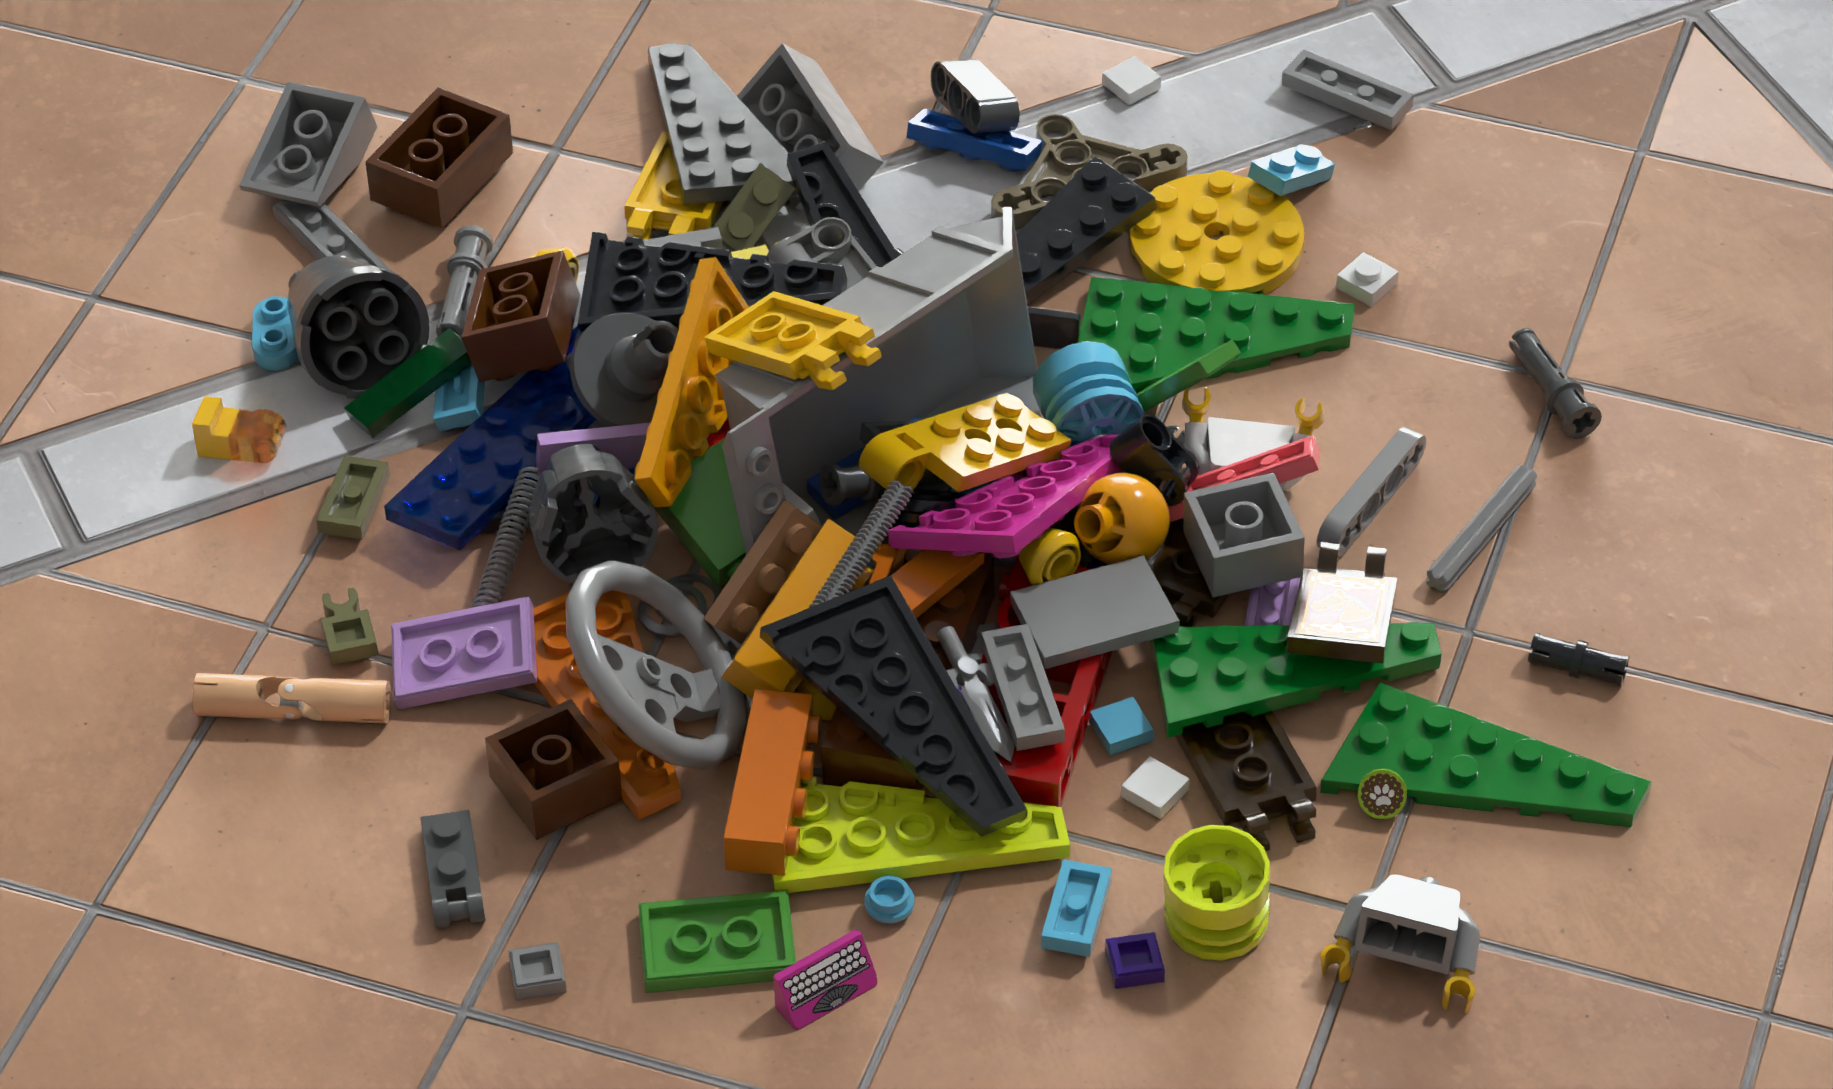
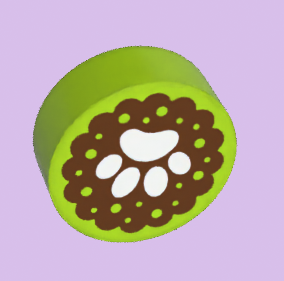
[1357,769,1407,819]

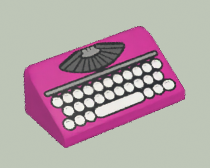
[773,929,878,1030]

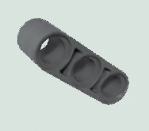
[930,59,1020,134]

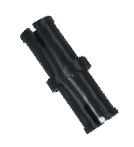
[1528,633,1629,686]

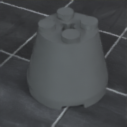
[287,255,430,399]

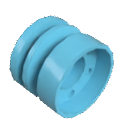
[1033,341,1145,448]

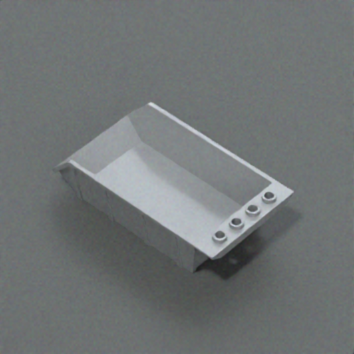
[716,207,1041,600]

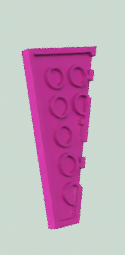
[887,434,1124,558]

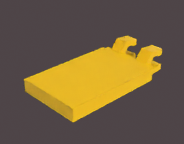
[624,131,723,240]
[704,291,882,390]

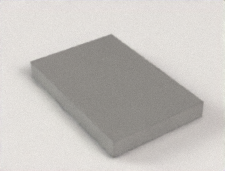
[1010,555,1179,669]

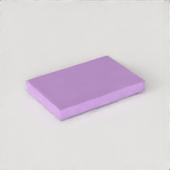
[391,596,537,710]

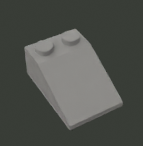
[239,82,377,207]

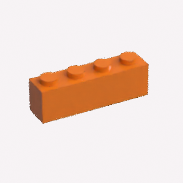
[724,689,822,876]

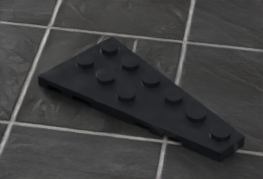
[577,232,847,334]

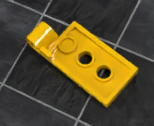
[859,393,1072,492]

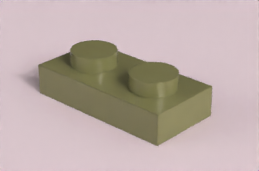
[713,163,795,252]
[316,456,390,540]

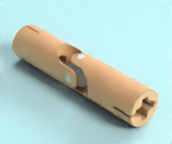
[192,673,391,724]

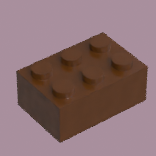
[365,87,513,228]
[461,250,580,383]

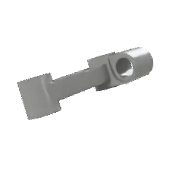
[767,217,876,290]

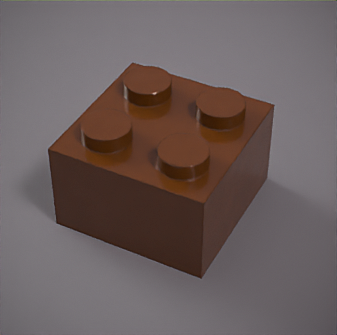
[485,699,622,840]

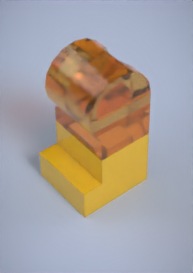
[192,396,287,463]

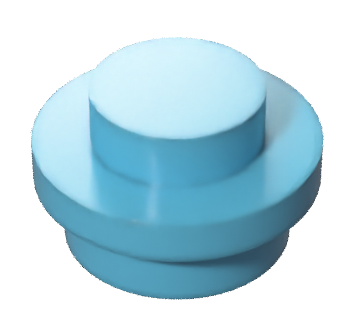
[864,876,914,923]

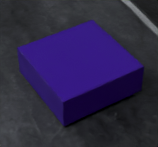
[1105,932,1165,989]

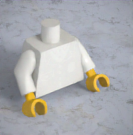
[1182,387,1324,491]

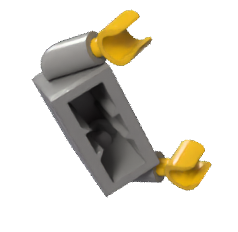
[1320,875,1480,1014]

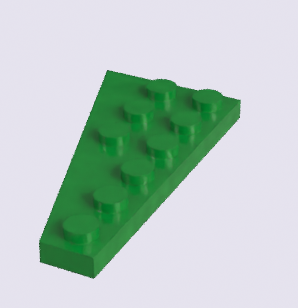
[1150,622,1442,738]
[1320,682,1651,827]

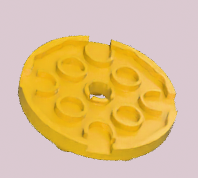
[1129,170,1304,295]

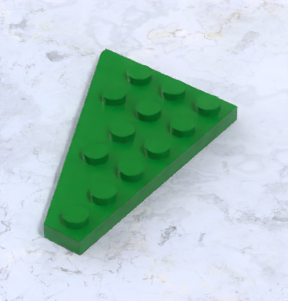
[1078,277,1355,394]

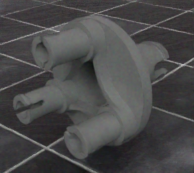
[566,313,678,429]

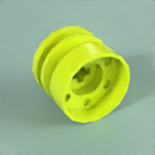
[1164,825,1270,961]

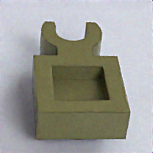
[321,588,378,665]

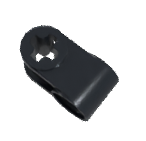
[1109,414,1200,506]

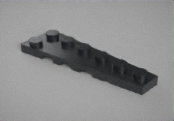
[787,141,899,267]
[1016,156,1156,305]

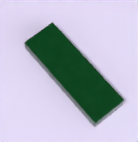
[344,328,471,438]

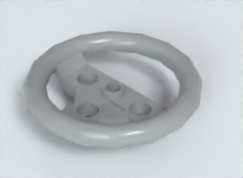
[565,560,747,770]

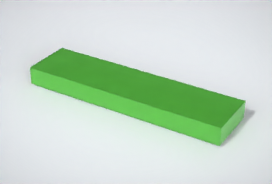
[1137,339,1241,412]

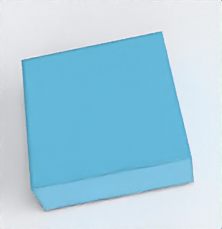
[1089,697,1154,756]

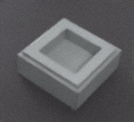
[508,942,567,1000]

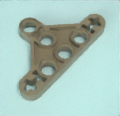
[991,114,1188,230]

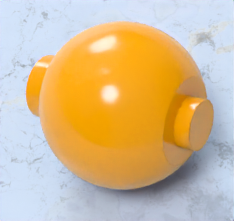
[1074,473,1170,565]

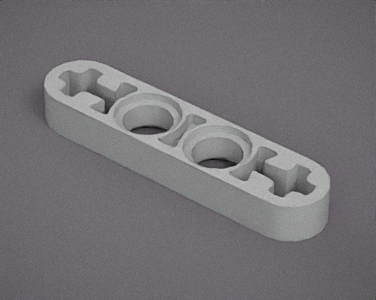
[1316,427,1426,557]

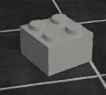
[1183,472,1305,597]

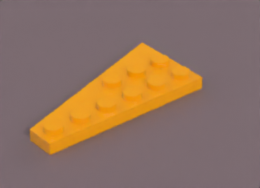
[634,257,749,507]

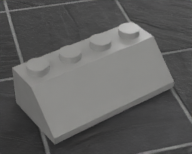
[737,43,884,211]

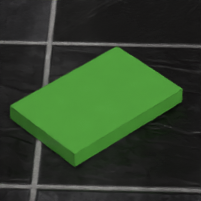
[638,890,796,993]

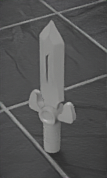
[937,626,1015,762]

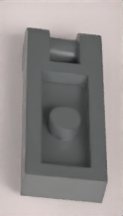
[420,810,485,929]

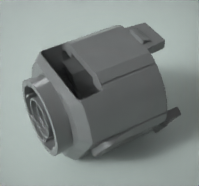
[528,444,658,585]

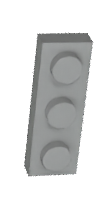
[1281,49,1414,130]
[981,624,1065,751]

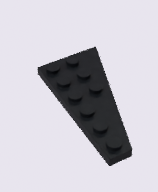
[760,576,1027,837]

